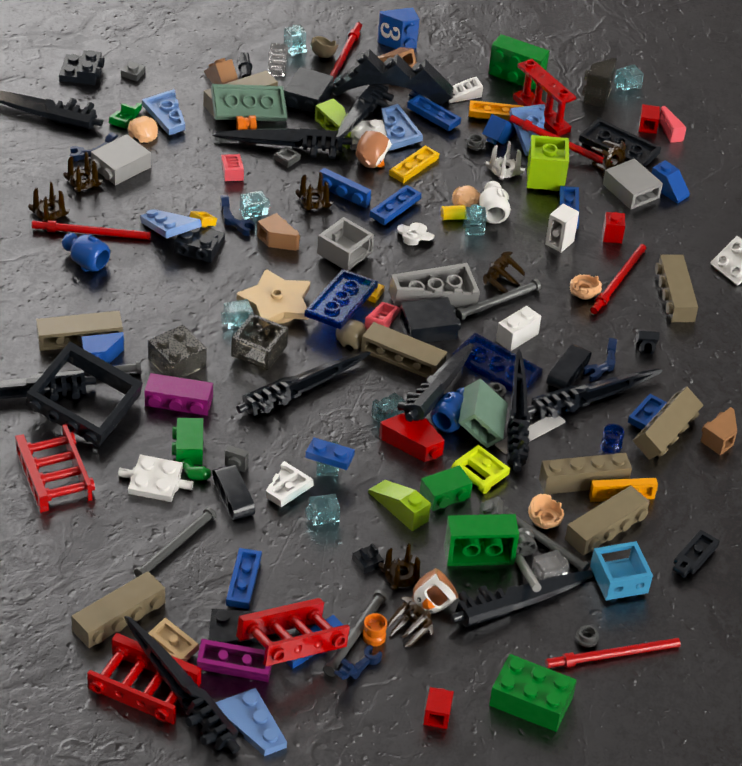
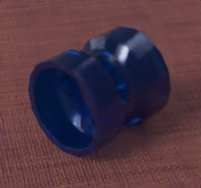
[601,424,625,454]

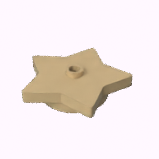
[236,270,310,327]

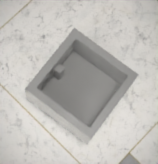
[317,217,374,271]

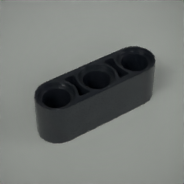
[546,344,592,390]
[212,464,255,520]

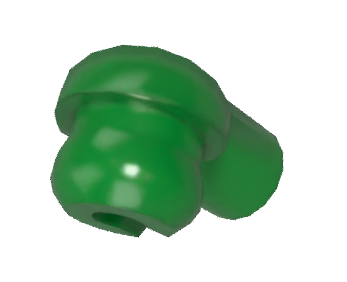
[182,458,211,481]

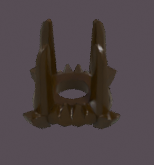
[591,140,626,176]
[63,152,103,192]
[295,172,334,211]
[28,182,70,222]
[483,251,525,293]
[378,543,422,591]
[388,596,433,647]

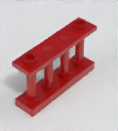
[513,59,576,136]
[15,424,95,513]
[236,598,350,666]
[87,633,202,725]

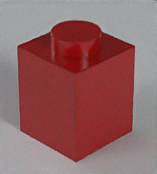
[638,104,660,134]
[602,212,625,244]
[423,687,454,729]

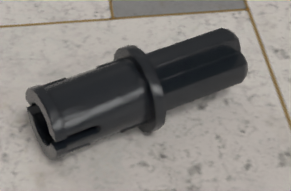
[238,52,253,78]

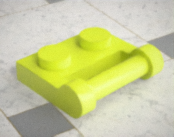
[451,445,510,494]

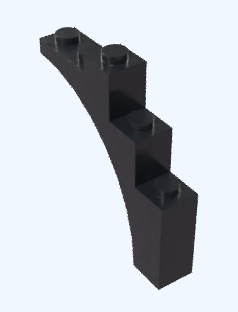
[332,49,454,106]

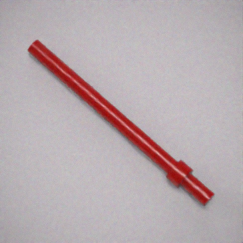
[330,22,362,82]
[509,115,613,165]
[32,220,151,240]
[590,244,647,314]
[545,638,681,668]

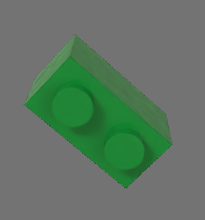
[172,418,203,465]
[420,465,473,511]

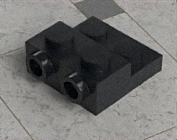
[59,50,105,85]
[174,227,225,263]

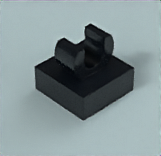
[636,331,660,353]
[352,543,384,574]

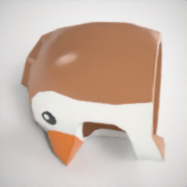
[355,131,392,168]
[412,568,458,613]

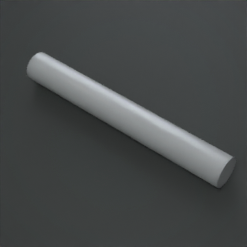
[515,554,541,592]

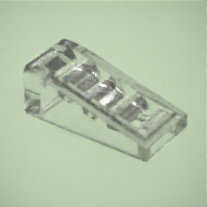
[267,43,288,76]

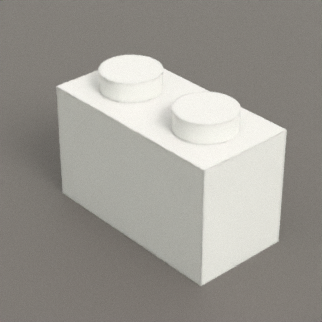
[545,204,579,253]
[496,306,541,352]

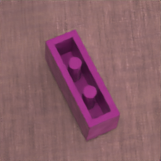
[144,373,213,416]
[197,639,272,682]

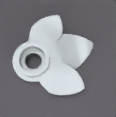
[397,222,435,245]

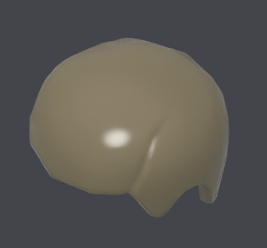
[310,36,338,58]
[336,320,367,349]

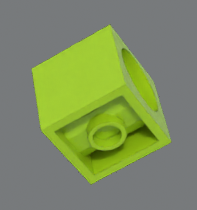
[527,135,569,191]

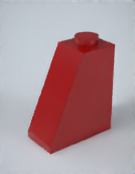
[379,413,445,463]

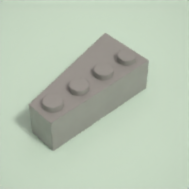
[388,263,480,308]

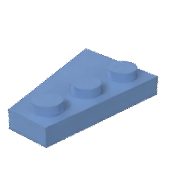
[142,89,185,135]
[381,104,423,151]
[509,104,545,156]
[140,209,202,238]
[215,688,287,756]

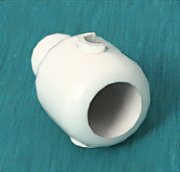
[479,181,511,224]

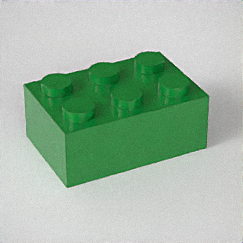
[488,34,549,90]
[444,514,519,566]
[489,654,577,732]

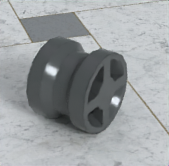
[516,528,537,556]

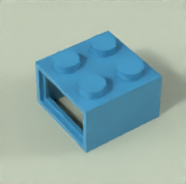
[590,541,653,600]

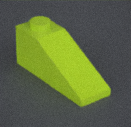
[315,98,351,149]
[368,480,431,531]

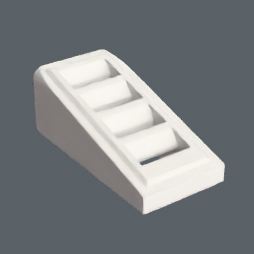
[448,77,483,103]

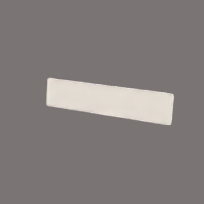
[495,416,566,454]

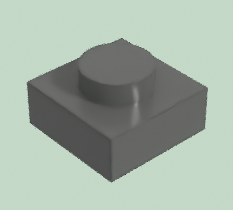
[121,61,146,81]
[225,445,249,472]
[479,496,504,515]

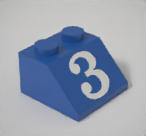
[377,7,420,49]

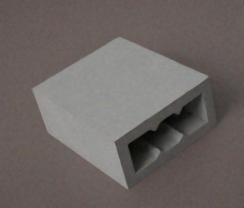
[91,134,151,185]
[603,159,663,209]

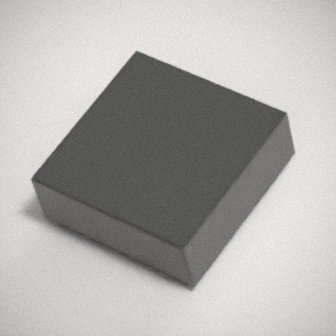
[274,146,301,168]

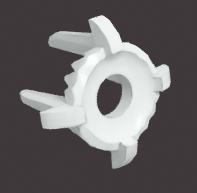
[485,141,525,180]

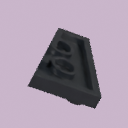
[208,609,280,645]

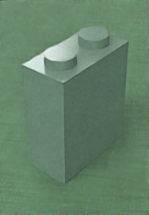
[459,378,508,448]

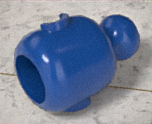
[62,233,110,272]
[430,387,464,432]

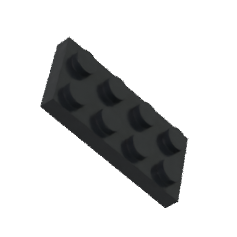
[579,118,661,167]

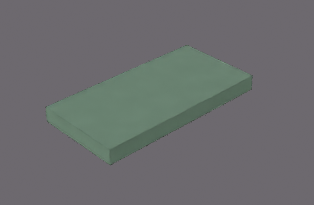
[211,84,288,121]

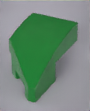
[109,103,142,128]

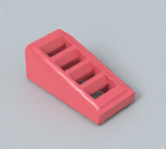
[659,106,686,143]
[221,154,244,181]
[365,302,400,329]

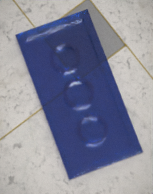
[304,269,378,330]
[451,333,543,392]

